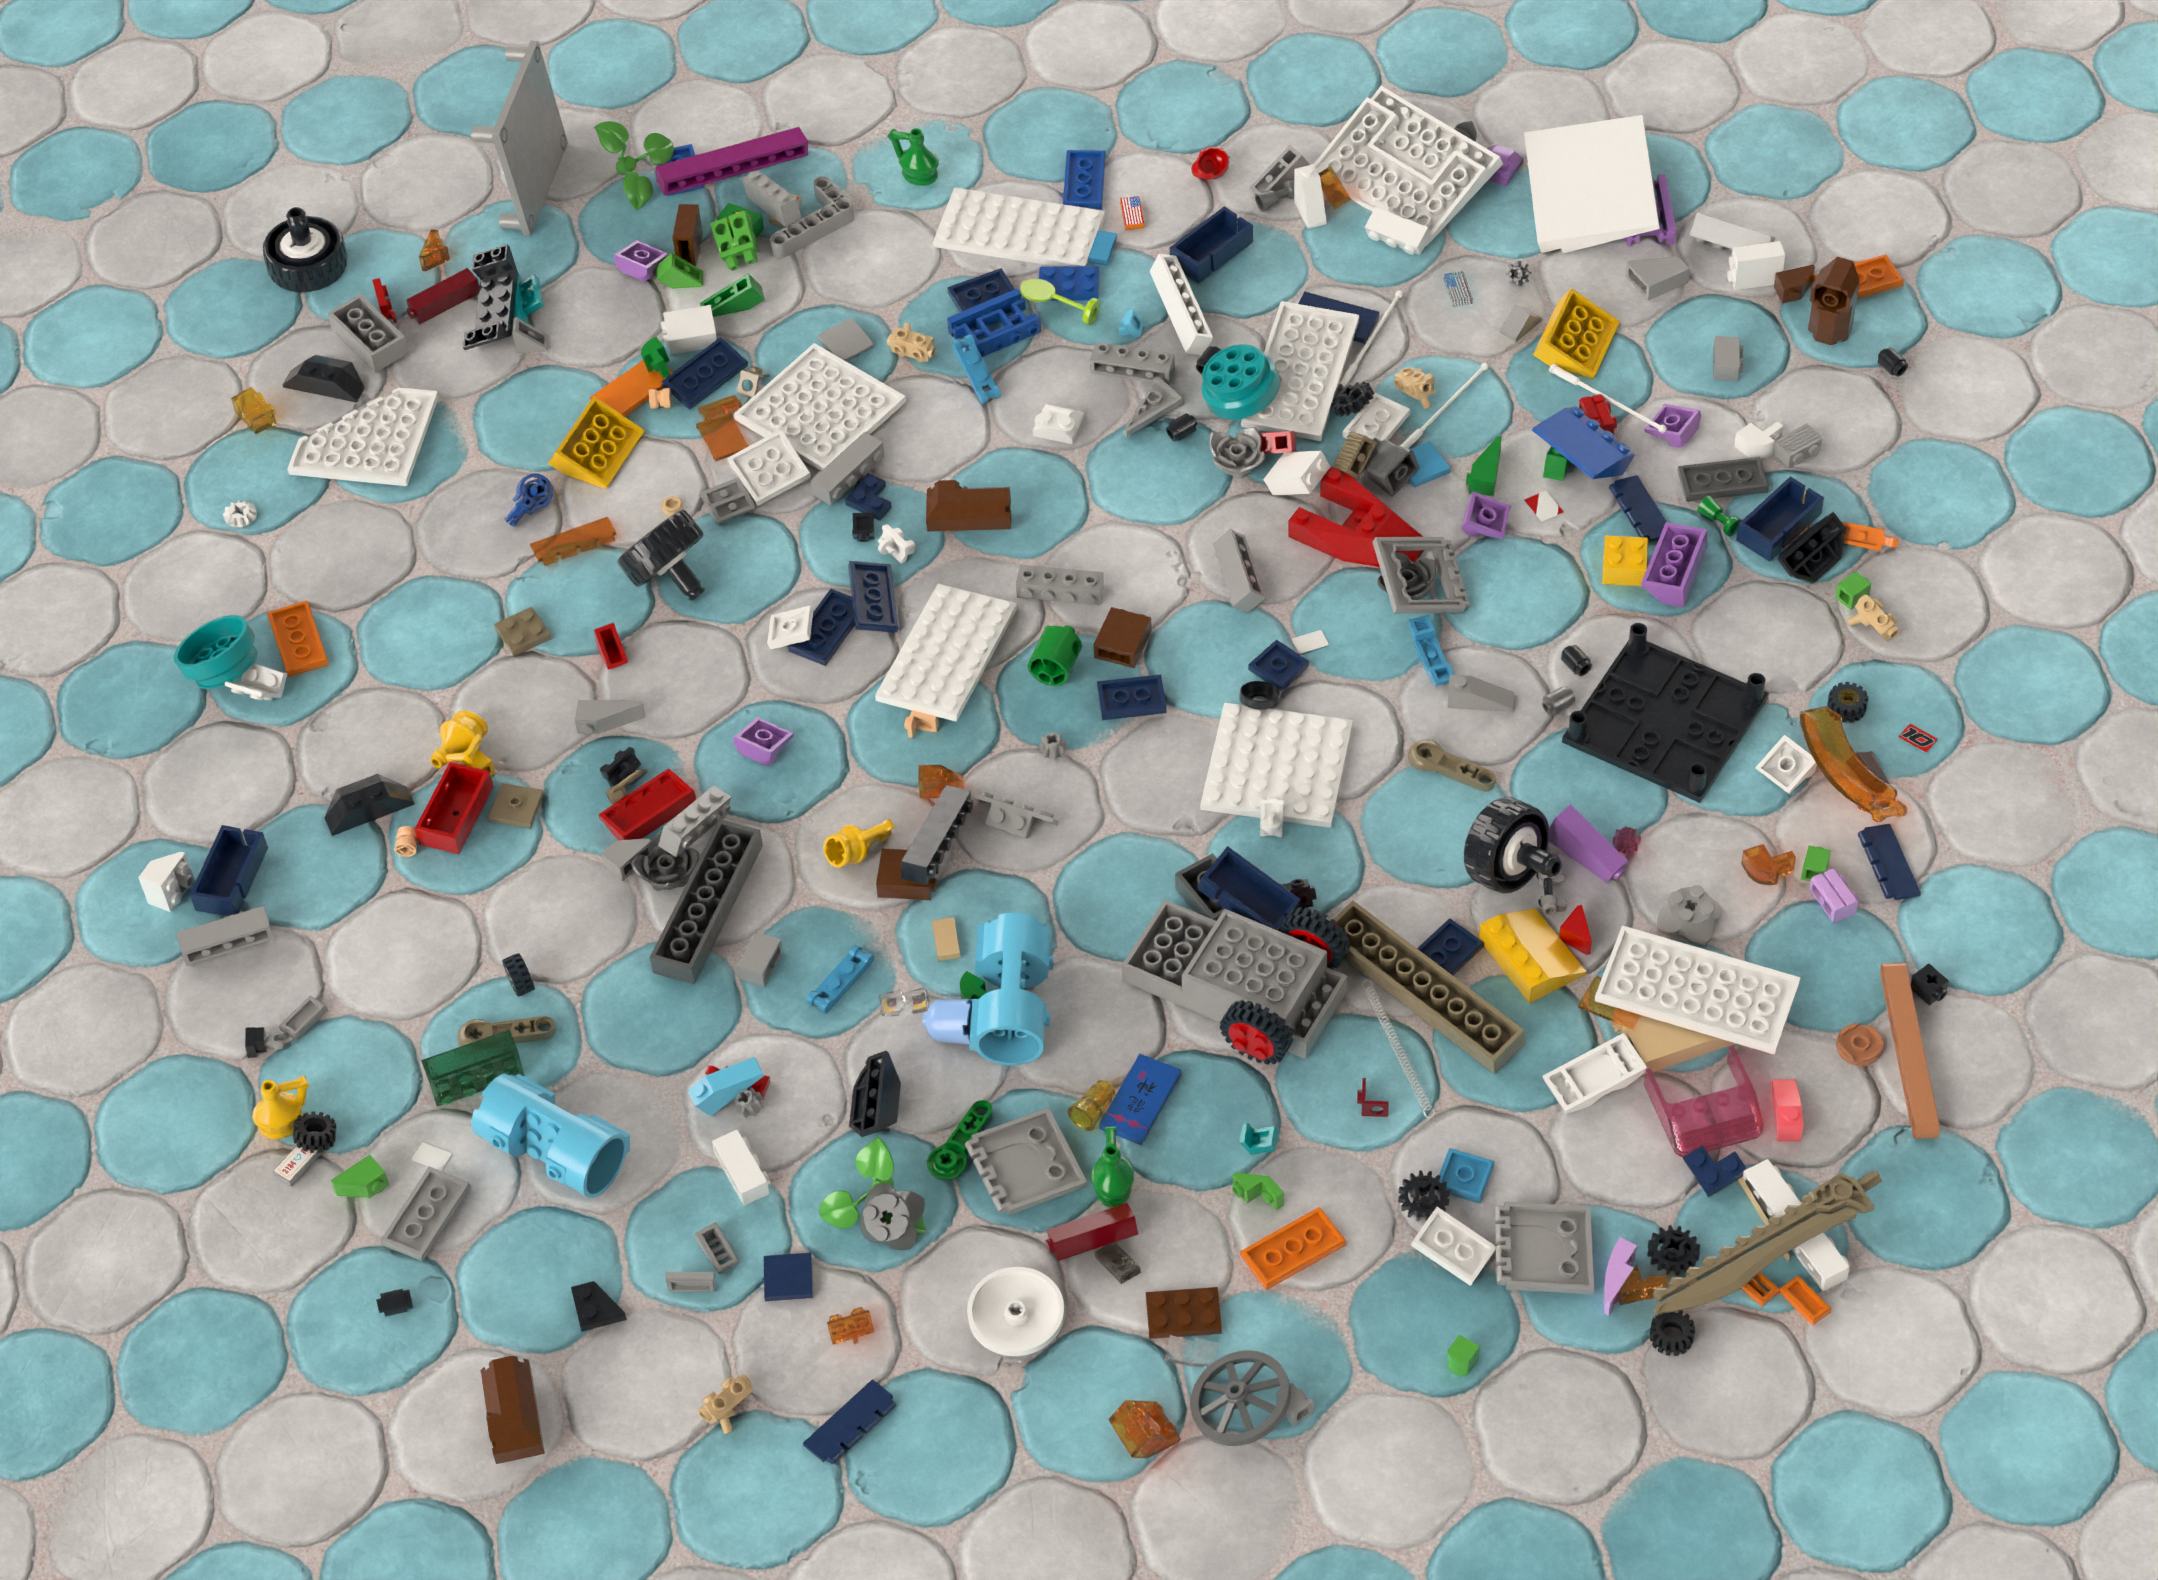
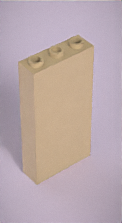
[1611,1008,1737,1075]

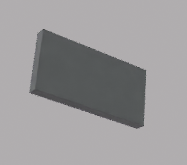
[1677,457,1769,502]

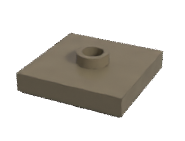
[488,783,544,829]

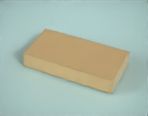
[932,917,960,961]

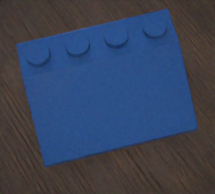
[1532,406,1635,479]

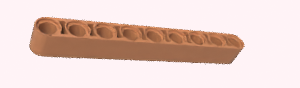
[1880,962,1940,1139]

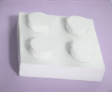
[767,606,813,649]

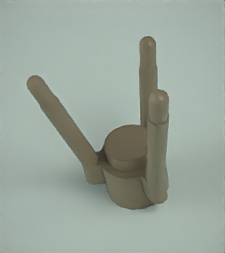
[605,769,647,805]

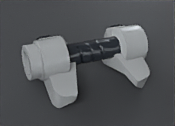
[1536,872,1567,915]

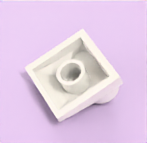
[1033,404,1084,444]
[1756,735,1819,794]

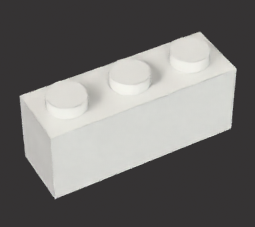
[1365,207,1431,255]
[712,1130,771,1206]

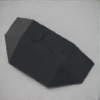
[282,355,365,403]
[1778,511,1846,584]
[324,774,415,836]
[849,1051,901,1137]

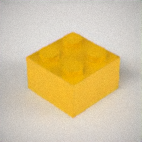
[1602,535,1648,586]

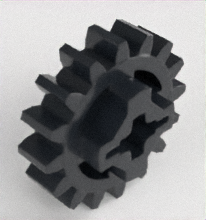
[1331,381,1374,417]
[1398,1170,1450,1222]
[1647,1225,1700,1276]

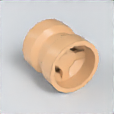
[649,388,672,409]
[394,826,418,857]

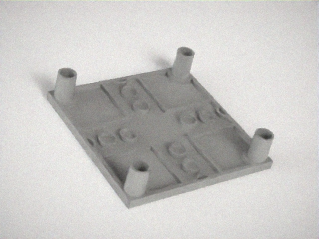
[471,40,568,236]

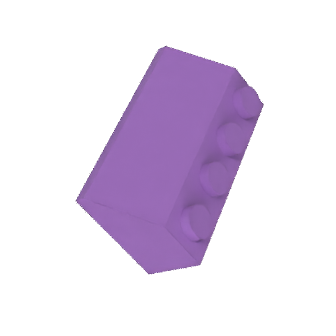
[1641,522,1708,608]

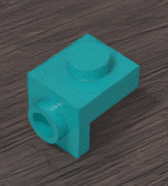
[1239,1123,1279,1155]

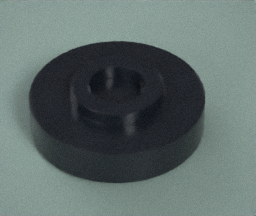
[1239,681,1281,710]

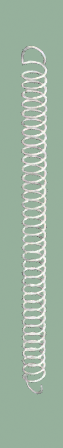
[1362,980,1435,1118]

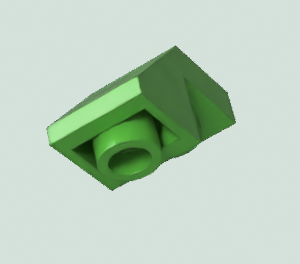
[1232,1172,1284,1210]

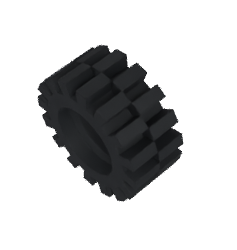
[293,1111,336,1153]
[1649,1310,1695,1356]

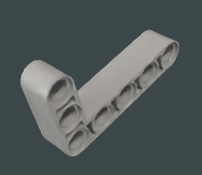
[770,176,854,259]

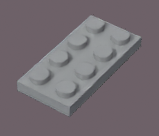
[380,1166,471,1261]

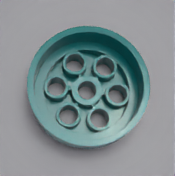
[1202,344,1280,420]
[174,615,257,689]

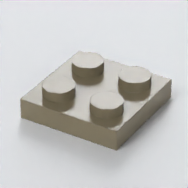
[494,607,552,657]

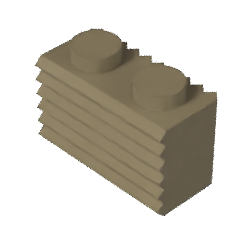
[1332,432,1377,480]

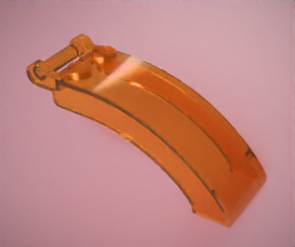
[1799,706,1908,822]

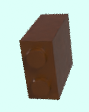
[672,204,703,266]
[1093,607,1152,668]
[876,848,940,901]

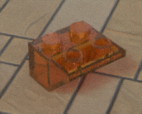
[1108,1400,1181,1458]

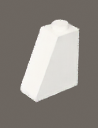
[1294,164,1327,229]

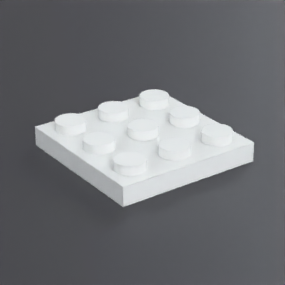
[727,430,811,506]

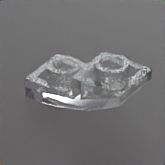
[1164,1335,1219,1367]

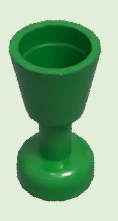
[1697,496,1742,537]

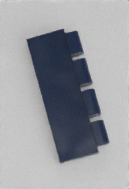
[1609,475,1667,542]
[1857,824,1921,900]
[802,1379,896,1464]

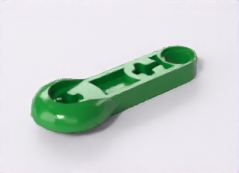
[927,1100,992,1181]

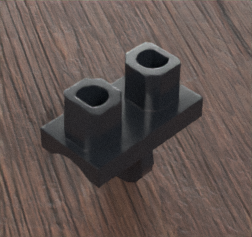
[600,747,641,787]

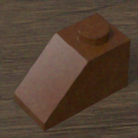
[1774,264,1815,303]

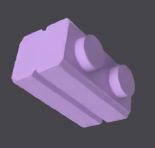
[1809,868,1859,923]

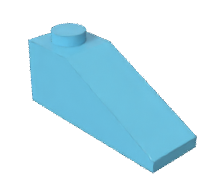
[688,1057,765,1116]

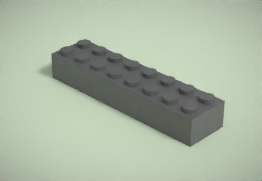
[650,819,763,984]

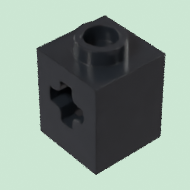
[1910,963,1949,1006]

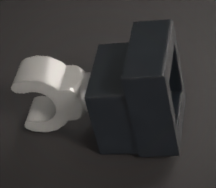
[245,1027,284,1058]

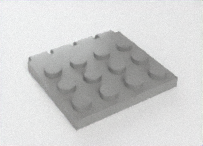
[965,1107,1087,1215]
[1495,1202,1594,1294]

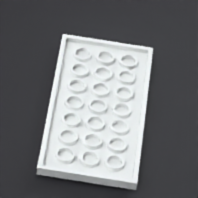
[933,187,1105,267]
[1241,301,1359,441]
[875,584,1017,722]
[1595,925,1801,1055]

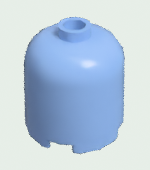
[923,999,973,1045]

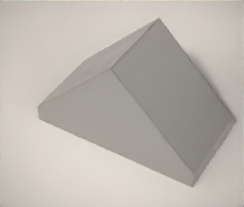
[1500,305,1542,342]
[513,317,548,353]

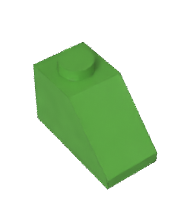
[657,253,703,289]
[331,1155,389,1198]

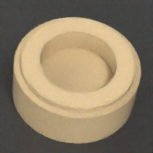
[662,496,683,516]

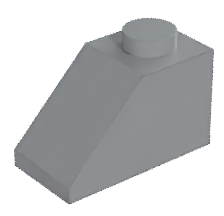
[601,839,651,881]

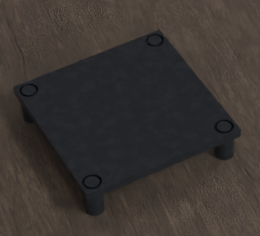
[1562,623,1769,803]

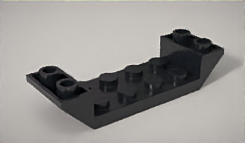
[463,244,518,350]

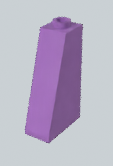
[1549,804,1628,883]

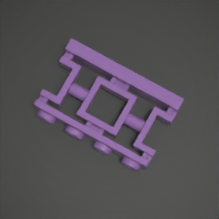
[1622,174,1676,246]

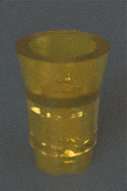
[1067,1079,1116,1131]

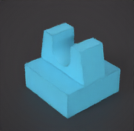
[1118,309,1144,338]

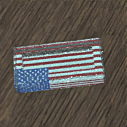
[1444,271,1473,307]

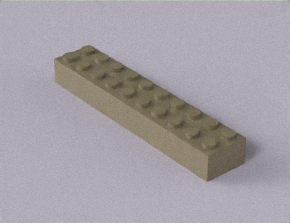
[1333,900,1526,1074]

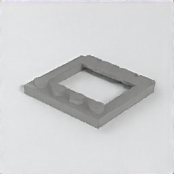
[1373,537,1471,614]

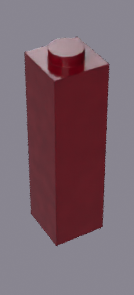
[406,268,479,324]
[1045,1203,1138,1261]

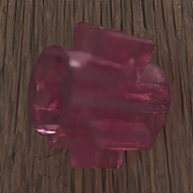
[1612,826,1641,855]

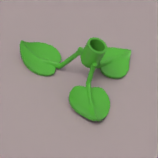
[594,121,674,210]
[819,1137,926,1235]

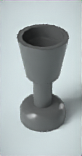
[1255,179,1294,212]

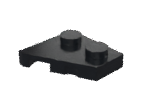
[571,1281,627,1332]

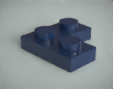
[845,473,892,521]
[1683,1145,1747,1198]

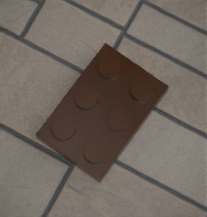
[1146,1287,1222,1339]

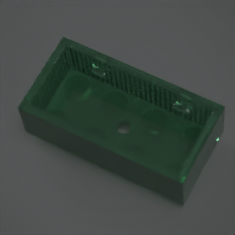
[421,1029,525,1107]

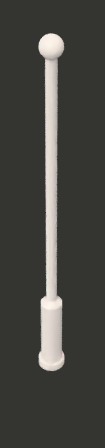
[1338,290,1403,391]
[1399,363,1489,448]
[1549,364,1667,433]

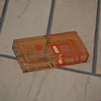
[698,395,742,423]

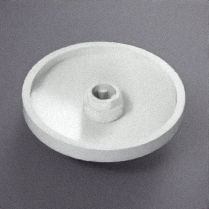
[967,1267,1064,1356]

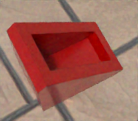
[593,622,628,670]
[1559,905,1592,955]

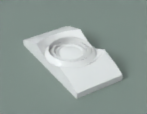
[1542,1033,1648,1114]

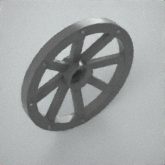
[1190,1350,1291,1446]

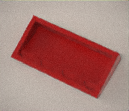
[598,768,696,841]

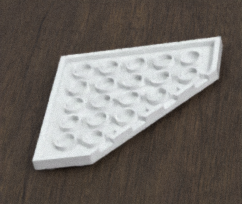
[287,388,439,486]

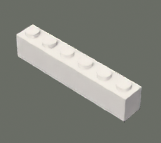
[1150,254,1213,355]
[1743,1159,1850,1291]

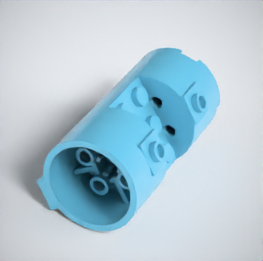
[969,913,1054,1065]
[471,1073,630,1198]

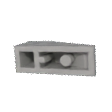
[1250,145,1310,193]
[1448,675,1514,712]
[575,700,645,735]

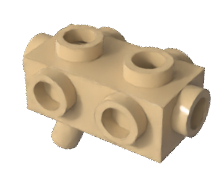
[887,323,936,363]
[1394,367,1435,409]
[1847,595,1900,641]
[698,1374,754,1434]

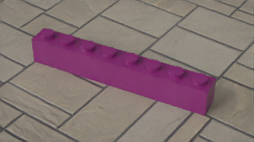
[656,127,808,196]

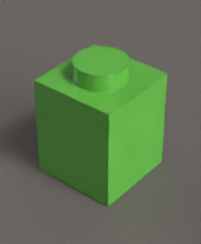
[1836,572,1871,610]
[1801,845,1831,882]

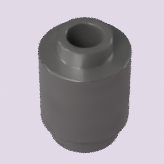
[1542,686,1576,716]

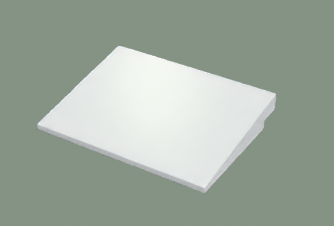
[1313,86,1503,247]
[1524,115,1660,254]

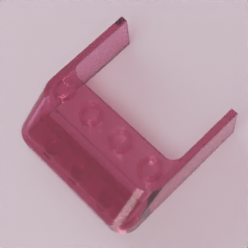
[1644,1045,1764,1157]

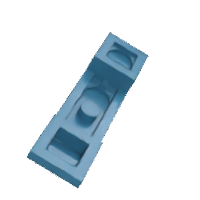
[1408,615,1455,686]

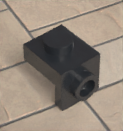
[852,512,874,542]

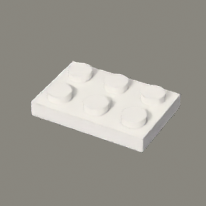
[1343,393,1410,441]
[1411,1207,1496,1286]

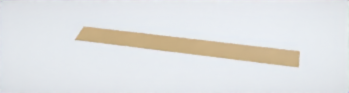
[1738,1178,1790,1262]

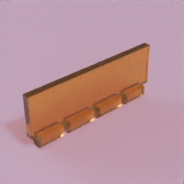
[530,516,617,566]

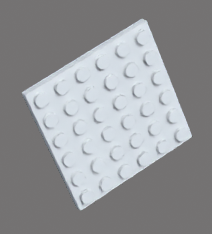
[734,343,906,471]
[1200,703,1353,828]

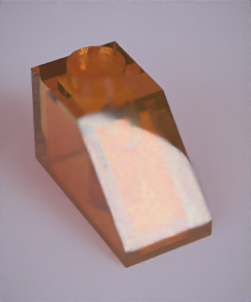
[918,764,964,798]

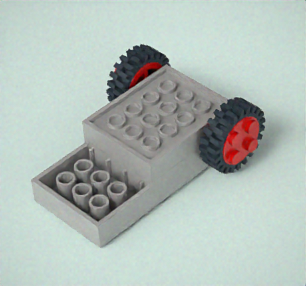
[1122,899,1351,1065]

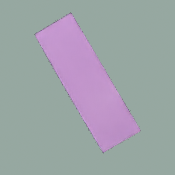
[1603,1237,1637,1316]

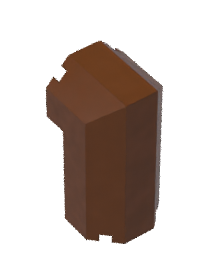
[1808,256,1860,345]
[926,480,1011,532]
[480,1356,545,1464]

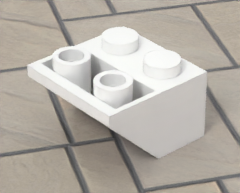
[138,852,194,912]

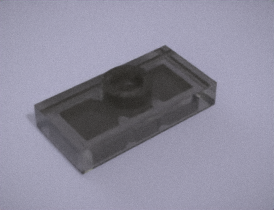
[1094,1242,1141,1284]

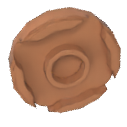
[1836,1023,1883,1066]

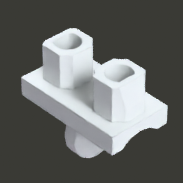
[878,524,916,564]
[1260,796,1284,838]

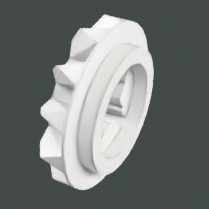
[223,500,257,527]

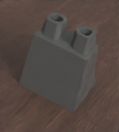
[1363,438,1420,497]

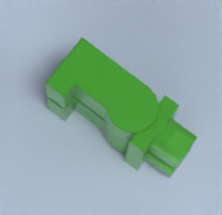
[710,210,760,271]

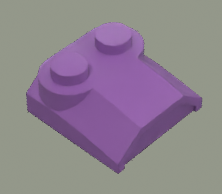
[1487,144,1523,186]
[614,240,669,281]
[1644,404,1701,448]
[1461,492,1511,539]
[733,716,794,765]

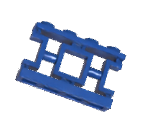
[947,288,1041,357]

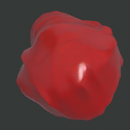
[1191,146,1230,180]

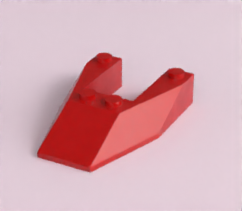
[1288,467,1424,567]

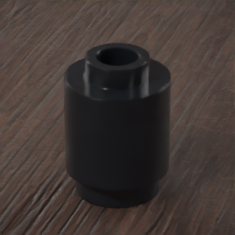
[1196,346,1221,374]
[1877,347,1908,377]
[1166,413,1197,441]
[1561,645,1592,676]
[376,1288,413,1317]

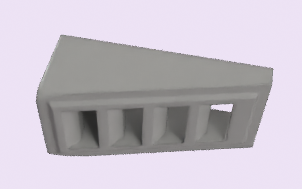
[694,1222,739,1274]

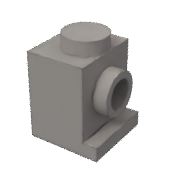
[1276,1383,1314,1426]

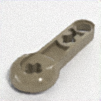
[1408,739,1496,792]
[457,1016,556,1053]

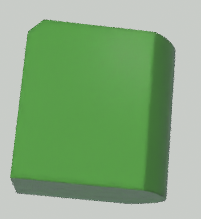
[1447,1335,1480,1376]

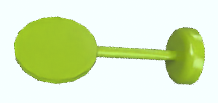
[1020,279,1101,325]

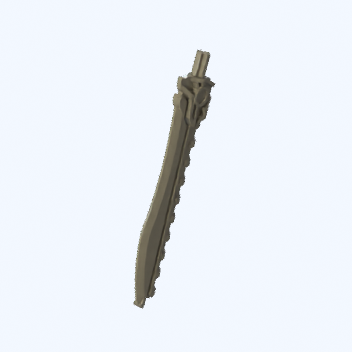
[1653,1170,1882,1316]

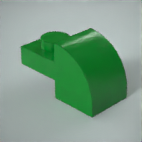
[641,337,670,379]
[960,971,987,999]

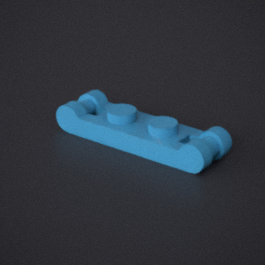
[952,334,1001,404]
[806,945,874,1013]

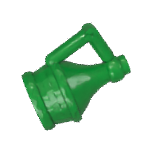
[887,128,939,186]
[1091,1126,1134,1207]

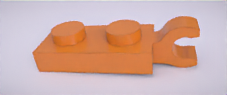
[1842,521,1899,551]

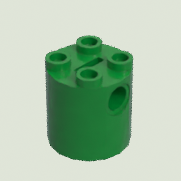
[1027,625,1083,686]

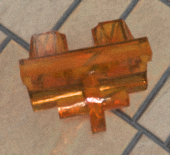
[827,1307,874,1345]

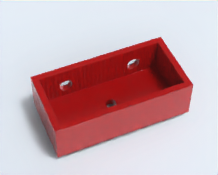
[415,762,494,854]

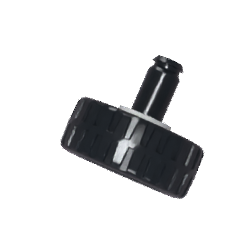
[263,207,347,292]
[617,509,705,601]
[1464,797,1562,894]

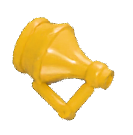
[430,710,488,768]
[823,819,895,868]
[252,1076,309,1139]

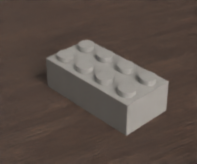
[328,294,409,373]

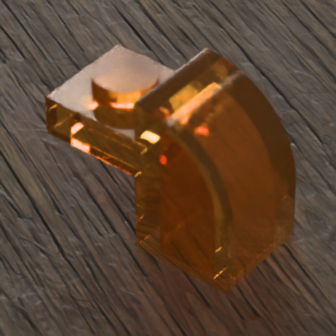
[1741,844,1796,885]

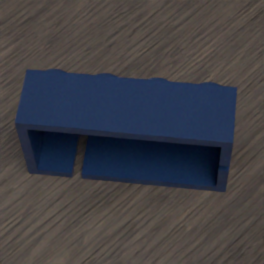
[1169,206,1253,284]
[1736,476,1824,562]
[190,825,268,916]
[1197,846,1301,931]

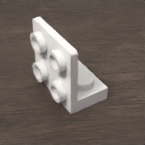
[225,663,288,701]

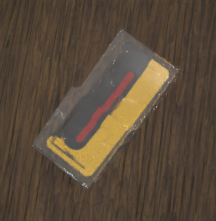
[879,987,930,1016]

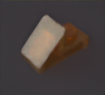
[1318,166,1351,210]
[419,229,450,271]
[1619,1265,1669,1305]

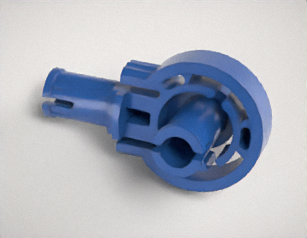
[505,473,553,527]

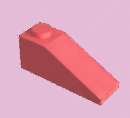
[1771,1079,1804,1141]

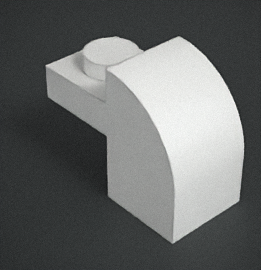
[1734,421,1783,459]

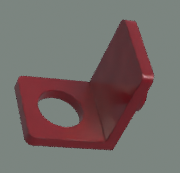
[1357,1078,1389,1117]

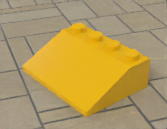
[1533,288,1620,379]
[548,396,645,489]
[1479,908,1587,1004]

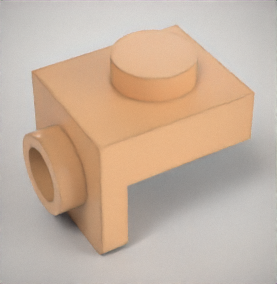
[904,710,939,738]

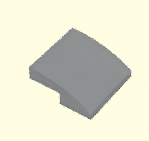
[817,318,874,362]
[701,477,756,524]

